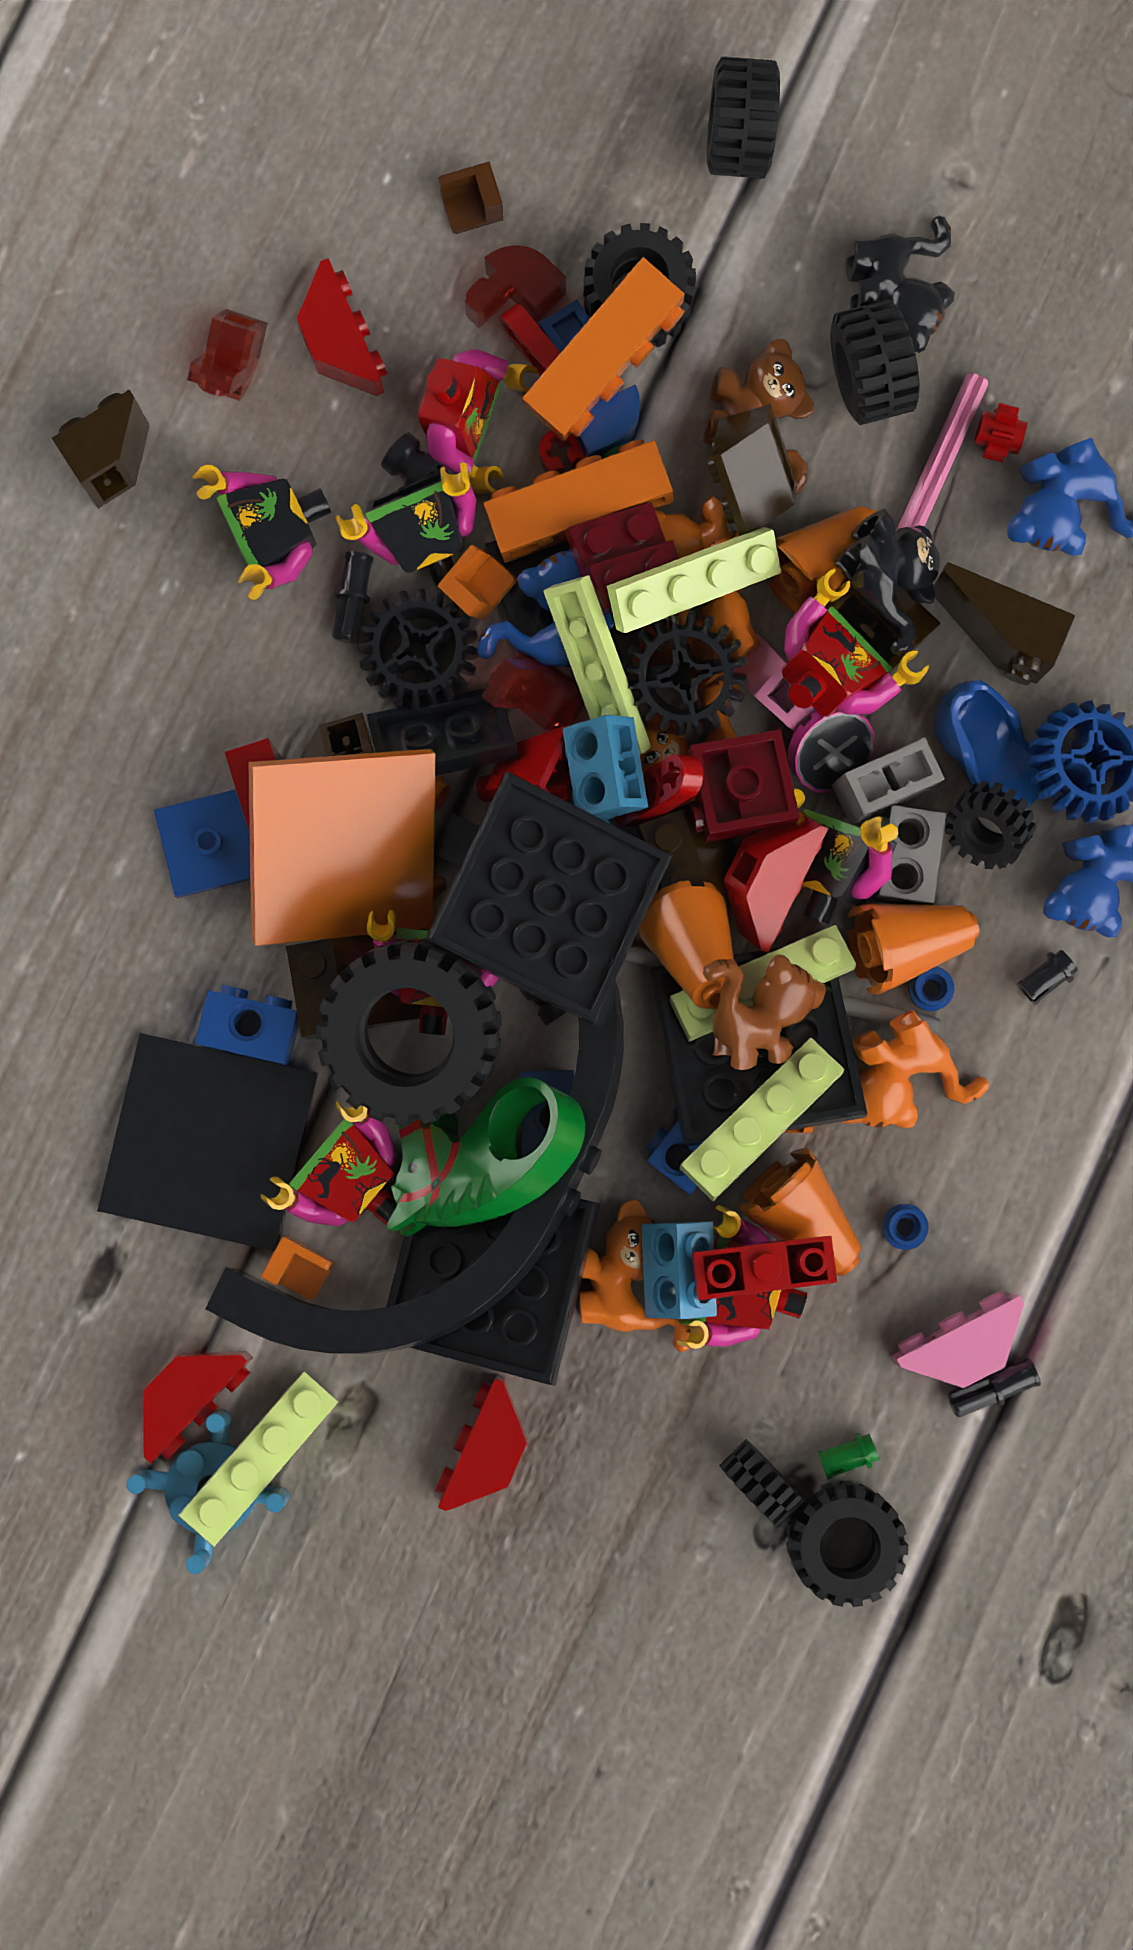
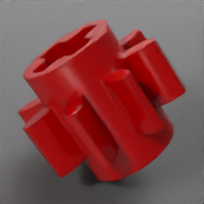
[974,403,1028,463]

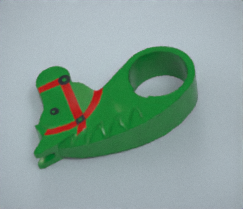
[386,1077,585,1237]

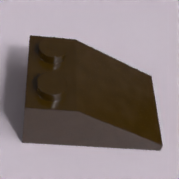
[933,562,1076,685]
[637,807,764,896]
[286,929,426,1040]

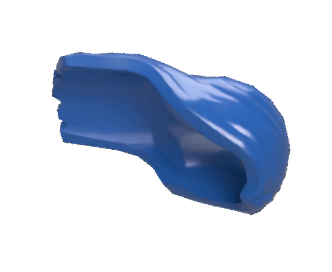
[933,680,1043,809]

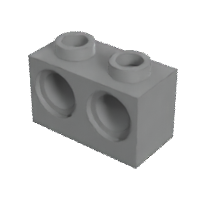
[832,738,945,825]
[874,805,946,905]

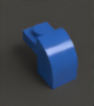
[575,377,640,458]

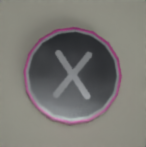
[788,711,875,793]

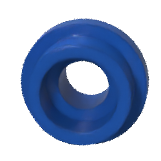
[908,966,954,1011]
[882,1204,928,1250]

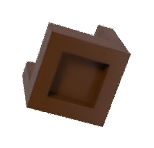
[438,161,503,234]

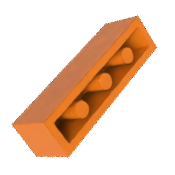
[522,257,685,441]
[483,440,674,563]

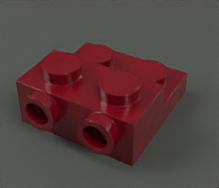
[565,502,679,620]
[686,729,800,843]

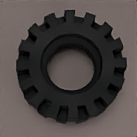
[945,781,1036,869]
[719,1439,805,1527]

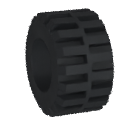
[707,56,780,179]
[583,223,696,347]
[830,299,920,425]
[786,1481,908,1607]

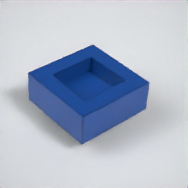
[539,299,590,353]

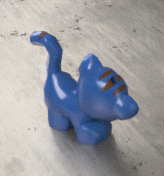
[1007,438,1133,556]
[477,549,615,668]
[1043,824,1133,938]

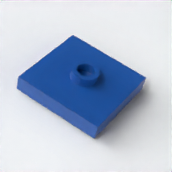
[154,789,250,899]

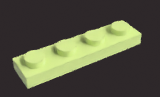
[607,527,781,633]
[543,575,652,754]
[669,925,856,1042]
[680,1038,845,1201]
[178,1372,338,1547]

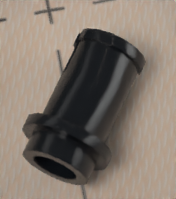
[1017,950,1078,1005]

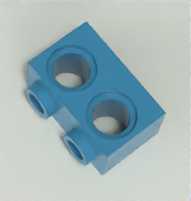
[562,715,648,820]
[642,1222,717,1319]

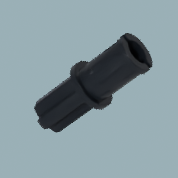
[332,551,374,643]
[948,1358,1041,1417]

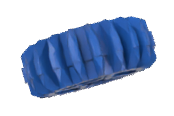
[1026,700,1133,823]

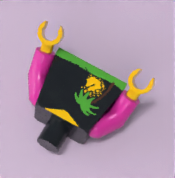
[335,462,477,586]
[192,464,332,600]
[794,788,898,924]

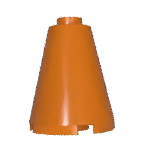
[769,506,877,615]
[639,881,734,1009]
[846,904,979,995]
[738,1148,861,1276]

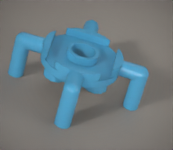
[126,1409,290,1574]

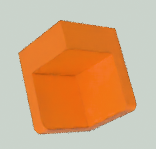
[437,545,517,621]
[261,1235,336,1300]

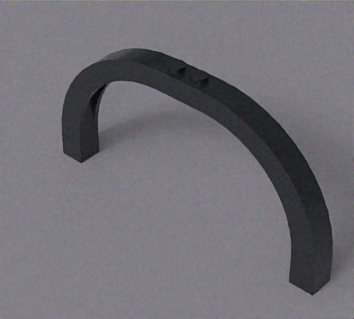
[205,812,624,1354]

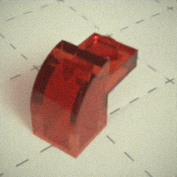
[465,245,566,328]
[187,308,268,401]
[482,651,585,730]

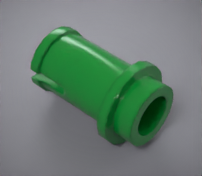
[817,1433,879,1480]

